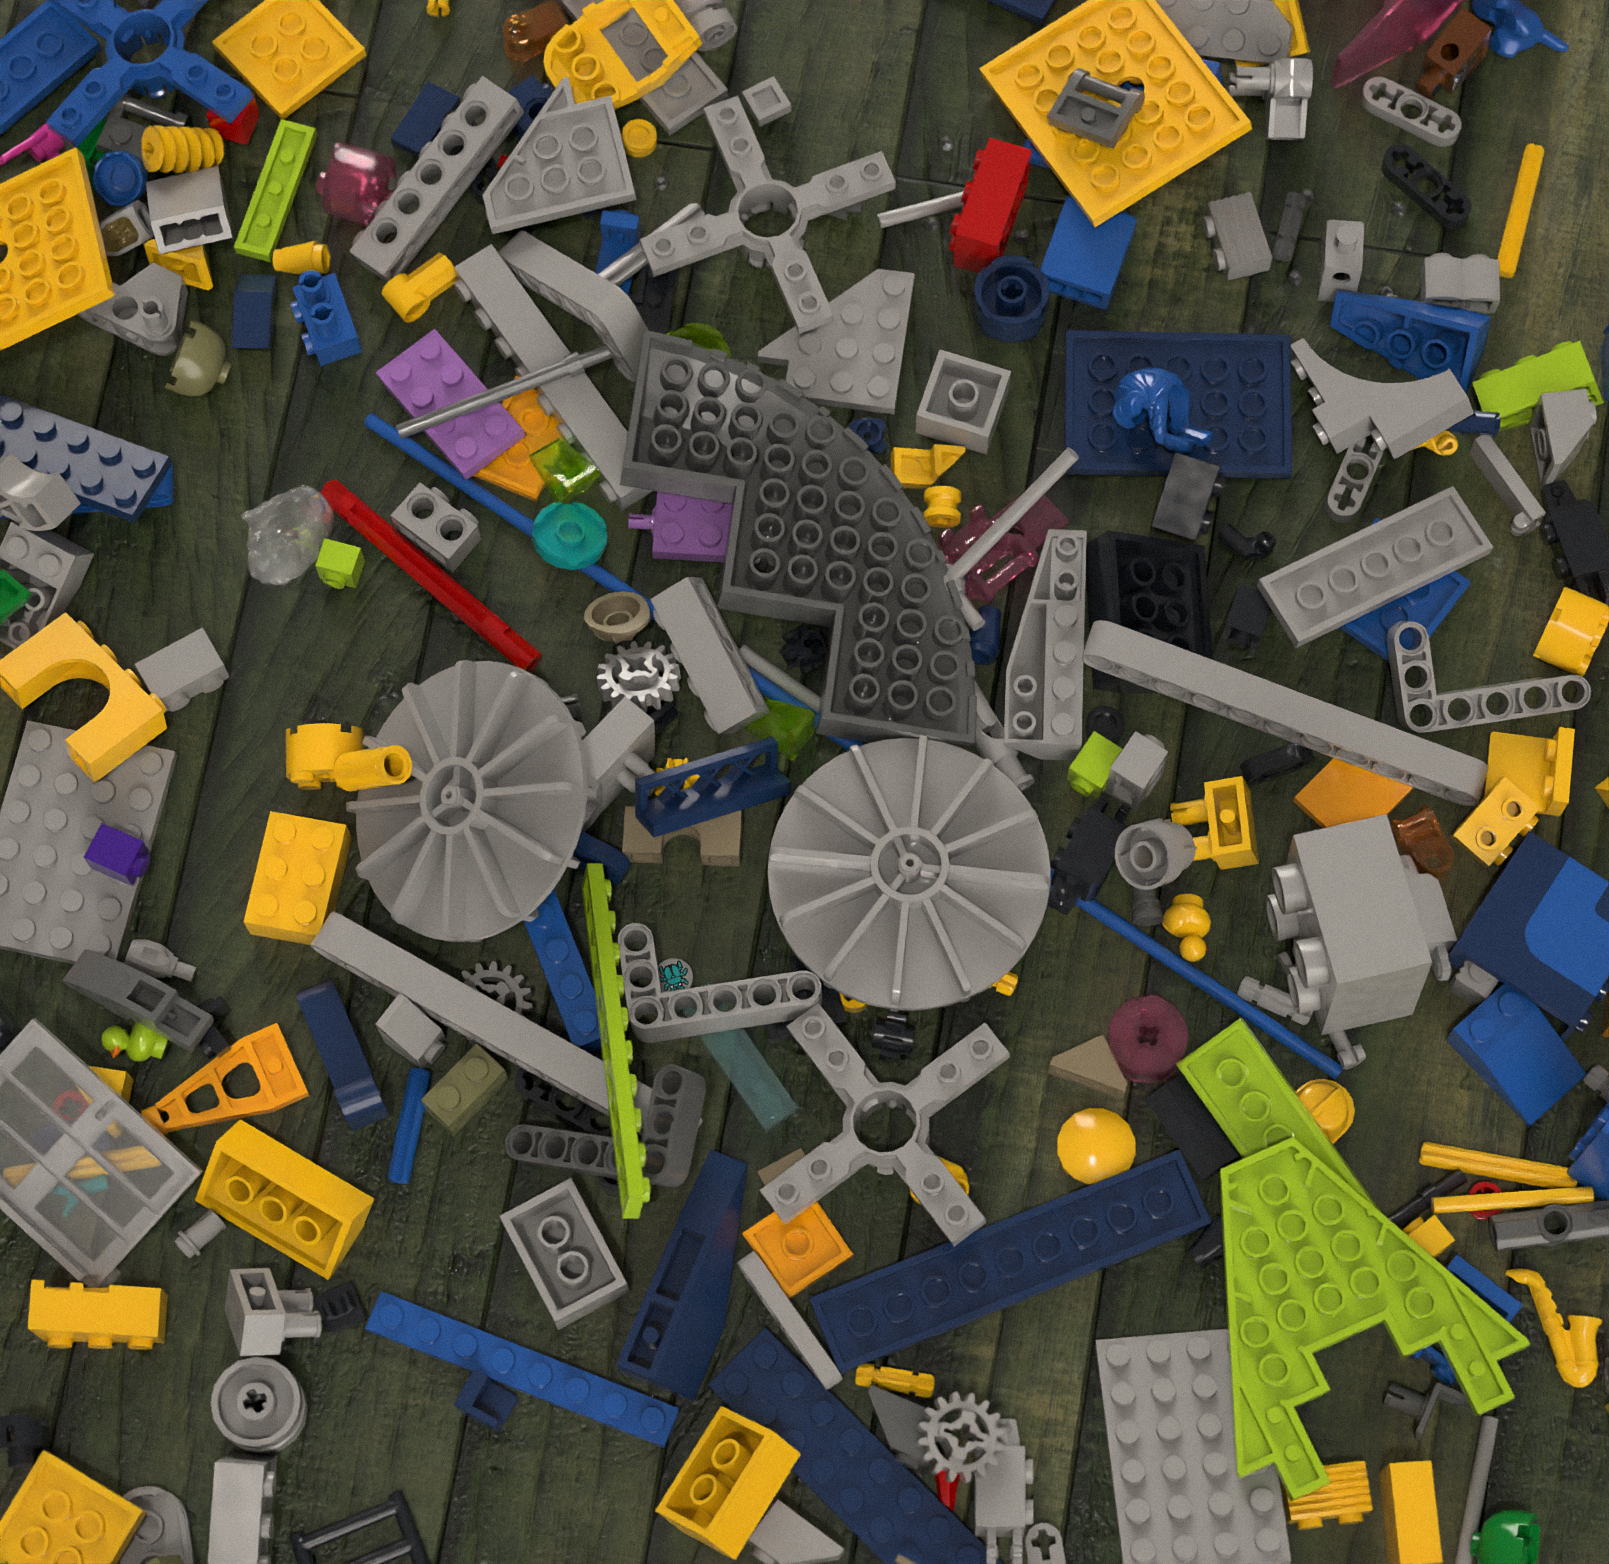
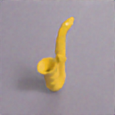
[1505,1269,1603,1388]

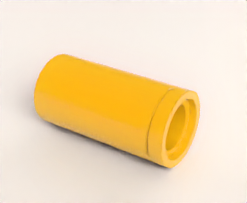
[334,745,412,791]

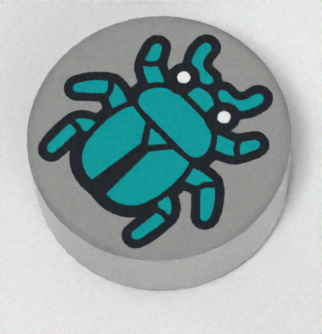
[658,958,694,993]

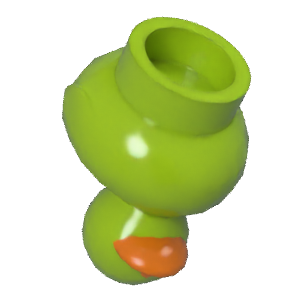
[101,1020,168,1062]

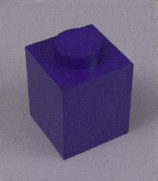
[83,823,150,886]

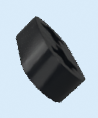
[1240,743,1315,786]

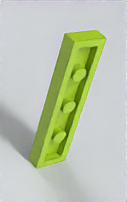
[234,119,317,262]

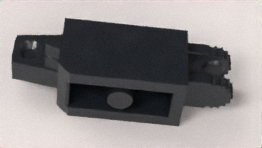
[1540,480,1609,604]
[1047,793,1132,915]

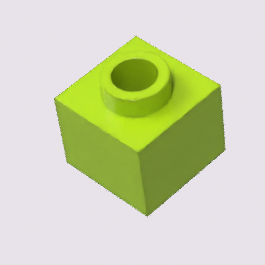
[315,538,365,589]

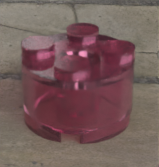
[316,142,396,227]
[1106,995,1188,1084]

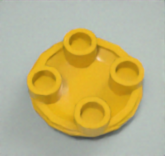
[1057,1108,1136,1185]

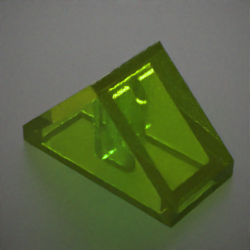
[529,438,600,504]
[745,698,815,762]

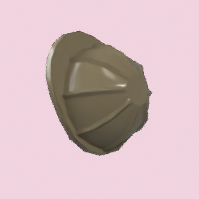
[584,591,650,644]

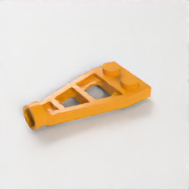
[141,1023,309,1135]

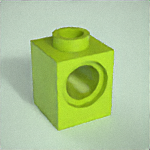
[1067,731,1123,799]

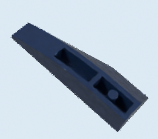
[616,1150,748,1403]

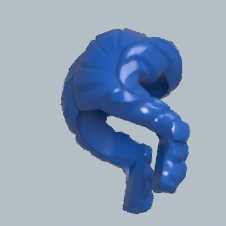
[1112,367,1213,453]

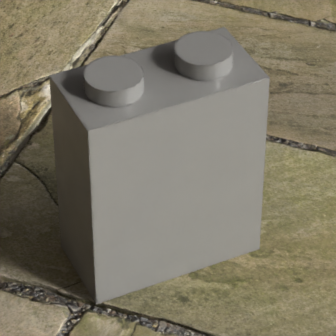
[146,166,232,254]

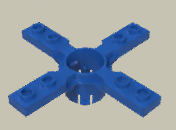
[46,0,254,148]

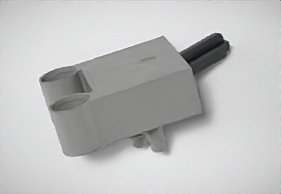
[581,696,678,832]

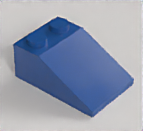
[1446,984,1587,1127]

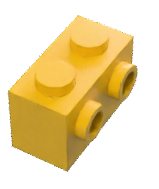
[1449,777,1541,868]

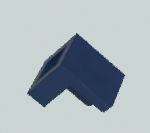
[454,1369,518,1434]

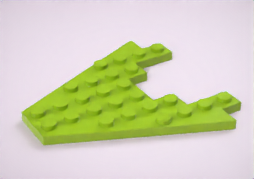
[1219,1137,1530,1502]

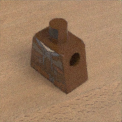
[1416,8,1492,99]

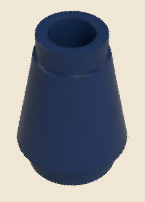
[969,606,1001,665]

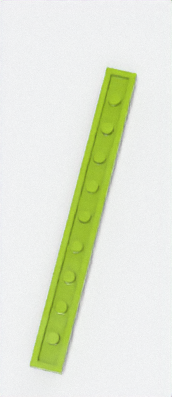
[581,863,650,1219]

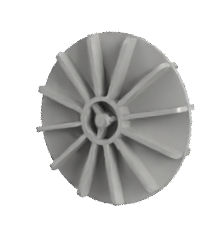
[346,660,597,942]
[768,735,1051,1013]

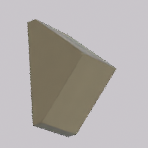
[1048,1035,1128,1100]

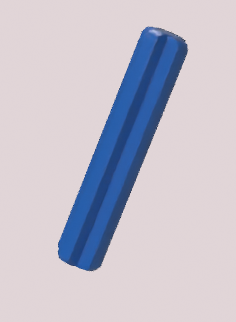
[387,1068,431,1184]

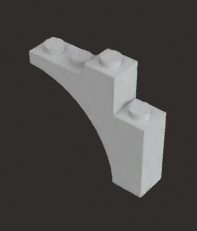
[1290,338,1474,460]

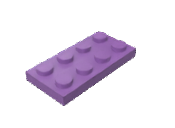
[375,329,525,480]

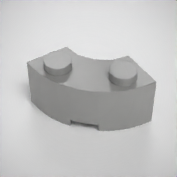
[0,453,81,531]

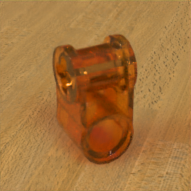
[502,0,571,61]
[1390,805,1454,883]

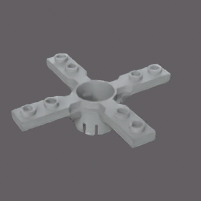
[640,96,896,334]
[760,1003,1010,1246]

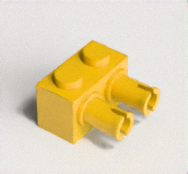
[1170,776,1259,870]

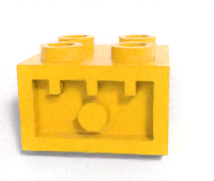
[1484,727,1575,816]

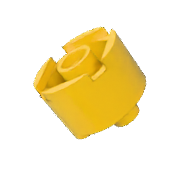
[1533,587,1609,677]
[286,723,364,790]

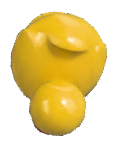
[1162,894,1211,962]

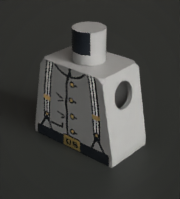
[1317,220,1364,302]

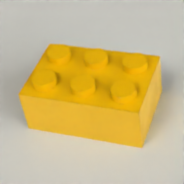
[244,811,352,945]
[655,1406,801,1560]

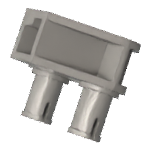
[1228,58,1313,140]
[77,263,188,356]

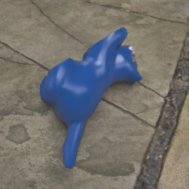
[1472,0,1569,58]

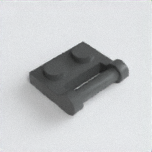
[1047,68,1145,149]
[96,92,189,176]

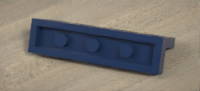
[635,737,791,838]

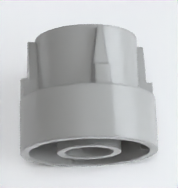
[1115,818,1197,890]

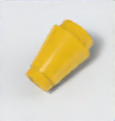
[273,241,330,275]

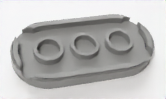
[117,1486,196,1564]

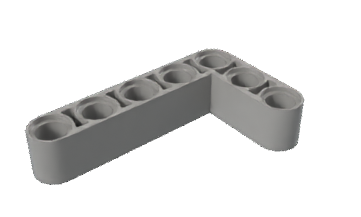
[498,230,648,383]
[1386,621,1591,733]
[618,923,822,1043]

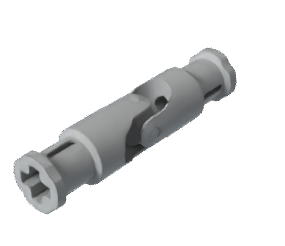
[974,679,1035,792]

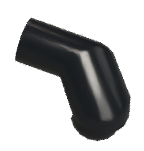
[1217,524,1276,559]

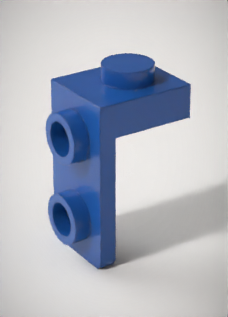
[595,210,641,295]

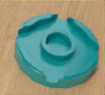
[532,501,607,570]

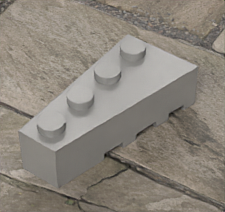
[207,1452,278,1564]

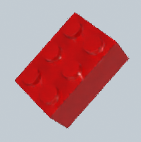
[949,137,1032,274]

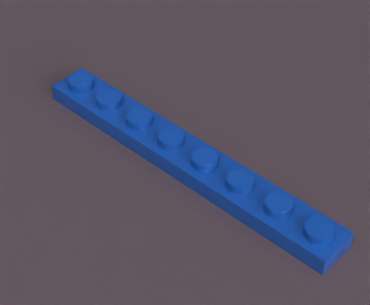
[365,1291,680,1448]

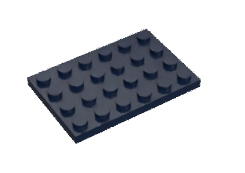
[1064,330,1292,479]

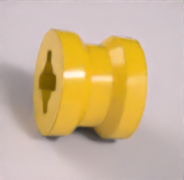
[923,486,961,528]

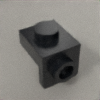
[197,996,231,1058]

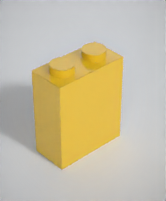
[1379,1461,1442,1564]

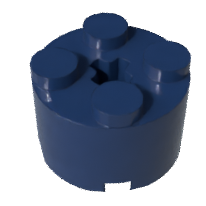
[973,255,1049,342]

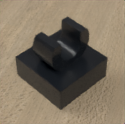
[314,1282,367,1336]

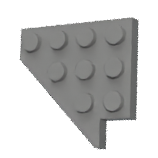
[1155,0,1294,63]
[483,77,636,234]
[758,269,915,414]

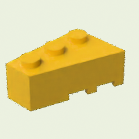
[28,1280,168,1350]

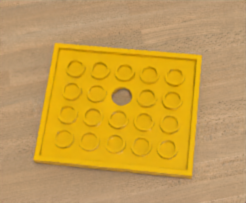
[979,0,1252,227]
[0,147,115,351]

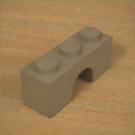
[622,804,743,867]

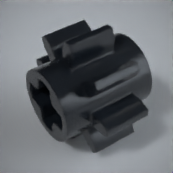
[779,623,827,674]
[871,1011,915,1063]

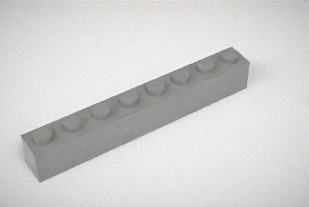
[453,244,653,511]

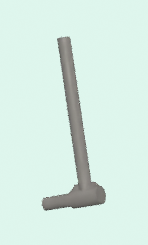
[944,447,1079,631]

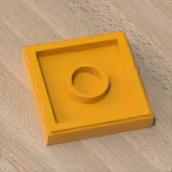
[742,1202,853,1300]

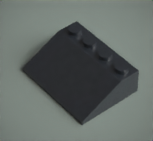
[1086,530,1213,694]

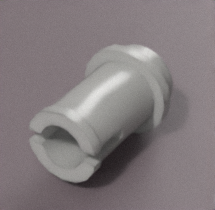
[174,1209,227,1259]

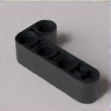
[515,1068,639,1198]

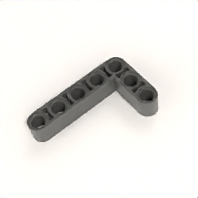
[505,1064,706,1187]

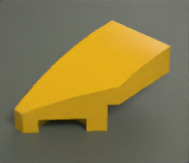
[890,444,965,489]

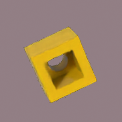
[1402,1215,1455,1259]

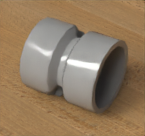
[674,0,737,51]

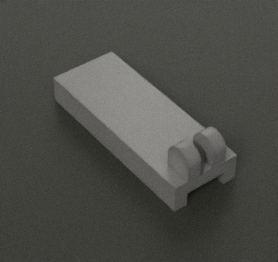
[1469,435,1546,536]

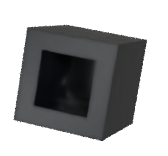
[1221,584,1272,650]

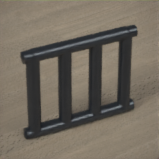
[289,1490,430,1564]

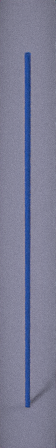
[364,413,1343,1080]

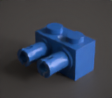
[290,270,362,366]

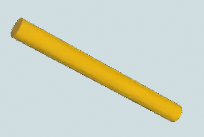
[1431,1186,1594,1214]

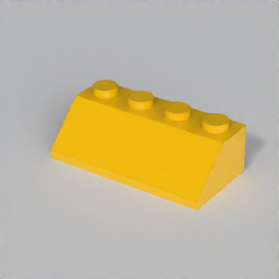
[195,1119,374,1280]

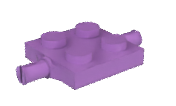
[628,491,732,562]

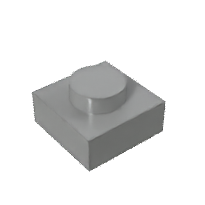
[742,76,791,127]

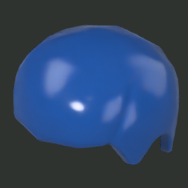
[92,151,149,206]

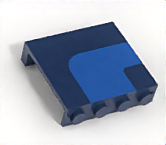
[1448,831,1609,1041]

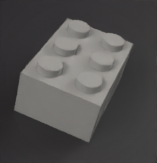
[499,1178,630,1330]

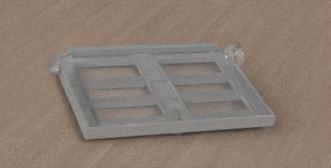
[0,1018,203,1288]

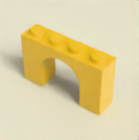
[0,612,167,783]

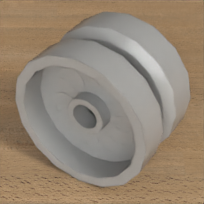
[210,1357,308,1454]

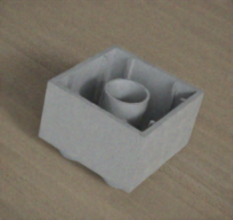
[1265,814,1432,1035]

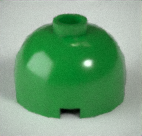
[1470,1510,1540,1564]

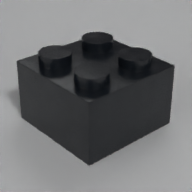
[1152,452,1227,540]

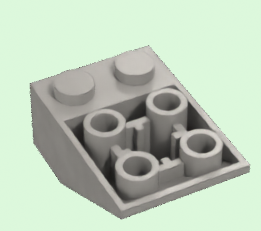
[0,521,94,649]

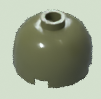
[164,319,231,397]

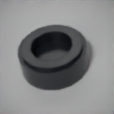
[1085,706,1124,744]

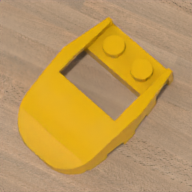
[544,0,703,110]

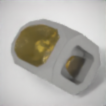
[99,200,154,256]

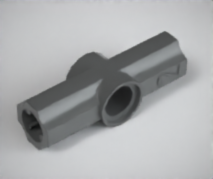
[1489,1200,1609,1252]

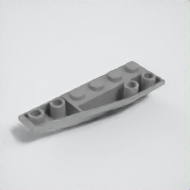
[1004,529,1087,761]

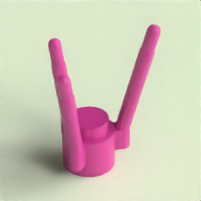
[0,124,65,166]

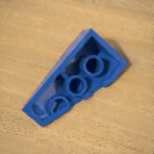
[1330,289,1492,395]

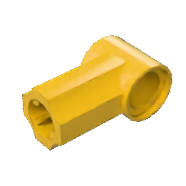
[381,252,457,323]

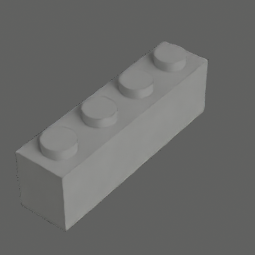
[650,577,770,734]

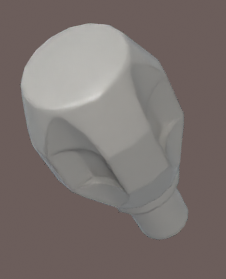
[124,939,196,981]

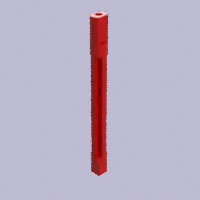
[318,479,542,672]

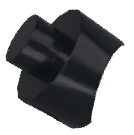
[0,1414,50,1468]

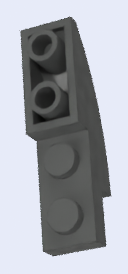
[62,950,214,1053]

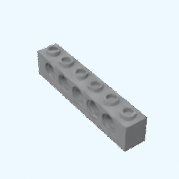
[349,76,525,283]

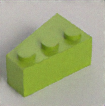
[1472,341,1604,431]

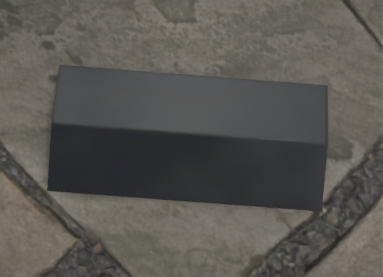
[1145,1074,1240,1181]

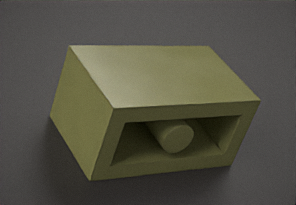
[421,1043,509,1137]

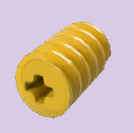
[141,125,224,173]

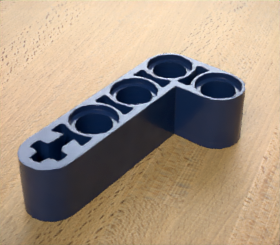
[295,978,390,1131]

